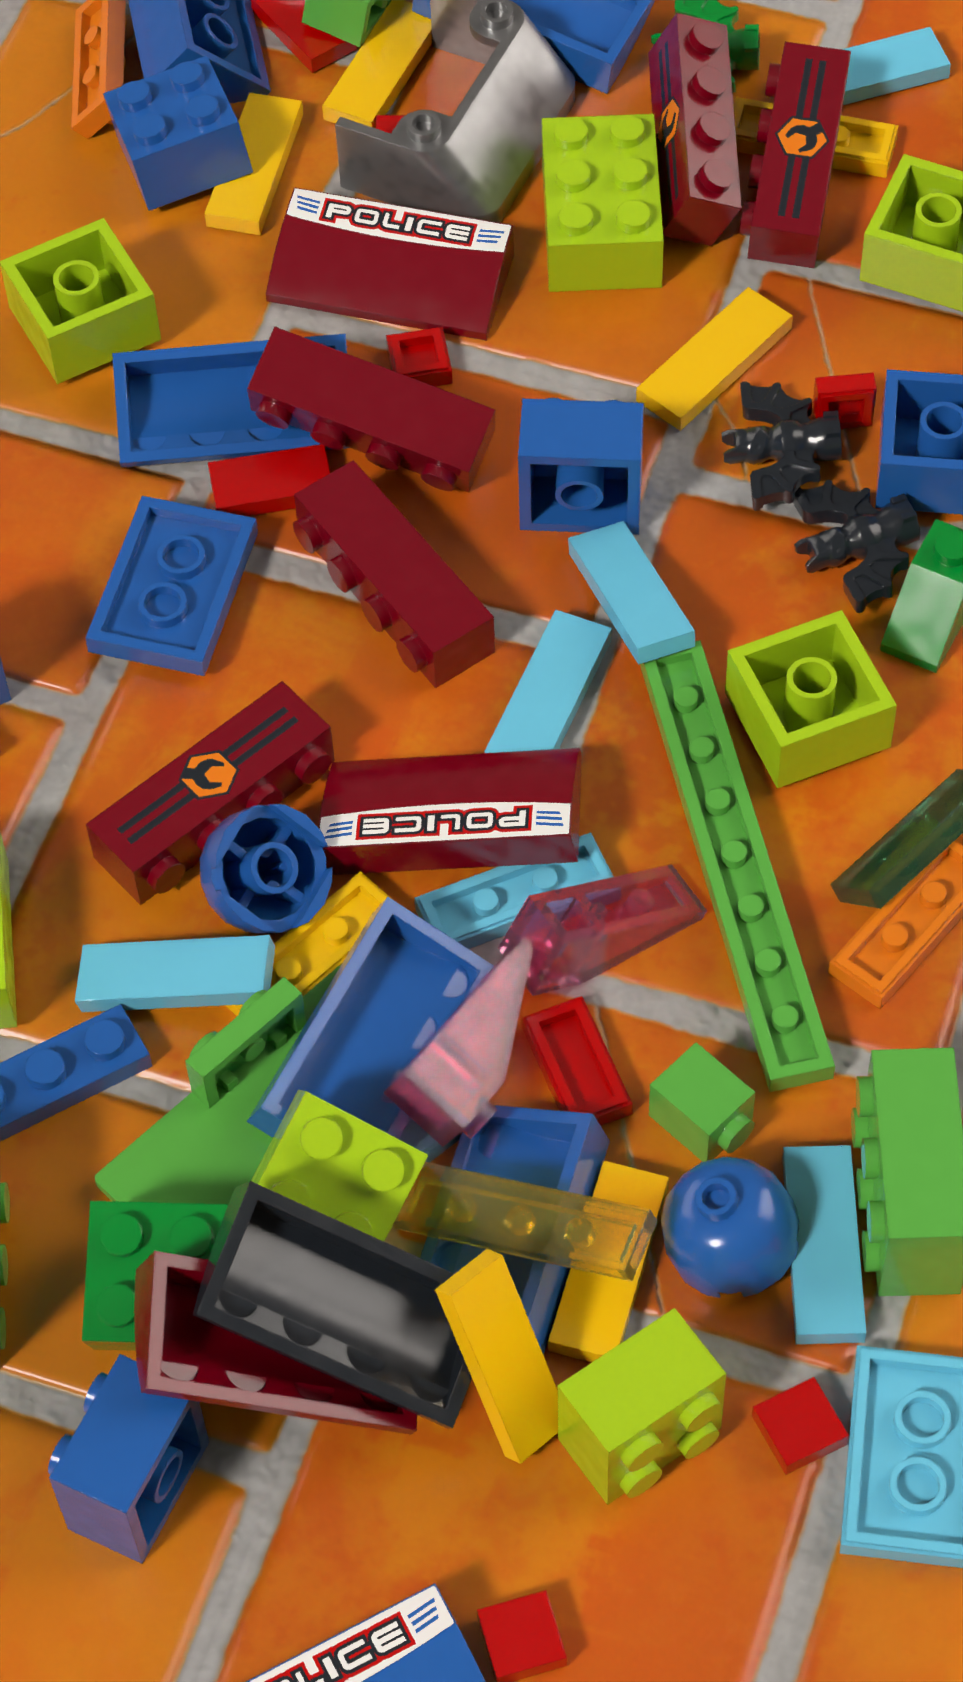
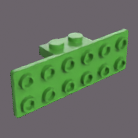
[95,964,472,1204]

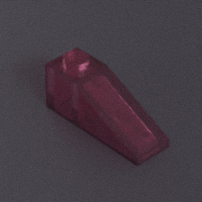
[498,864,707,996]
[383,937,534,1147]

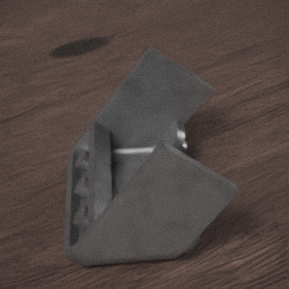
[335,0,575,223]

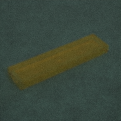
[393,1162,657,1282]

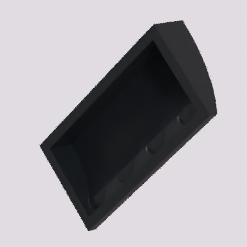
[193,1181,472,1429]

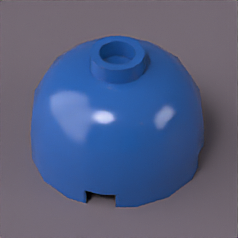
[200,804,332,933]
[661,1157,800,1298]

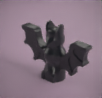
[721,381,842,511]
[793,480,921,613]

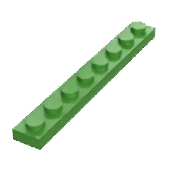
[640,640,835,1092]

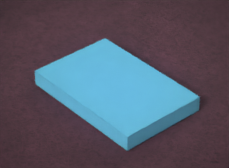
[839,1345,963,1568]

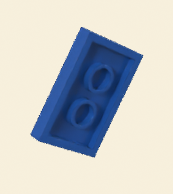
[85,496,258,676]

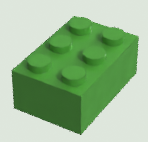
[851,1047,963,1297]

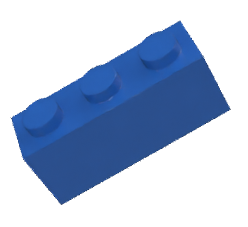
[128,0,271,104]

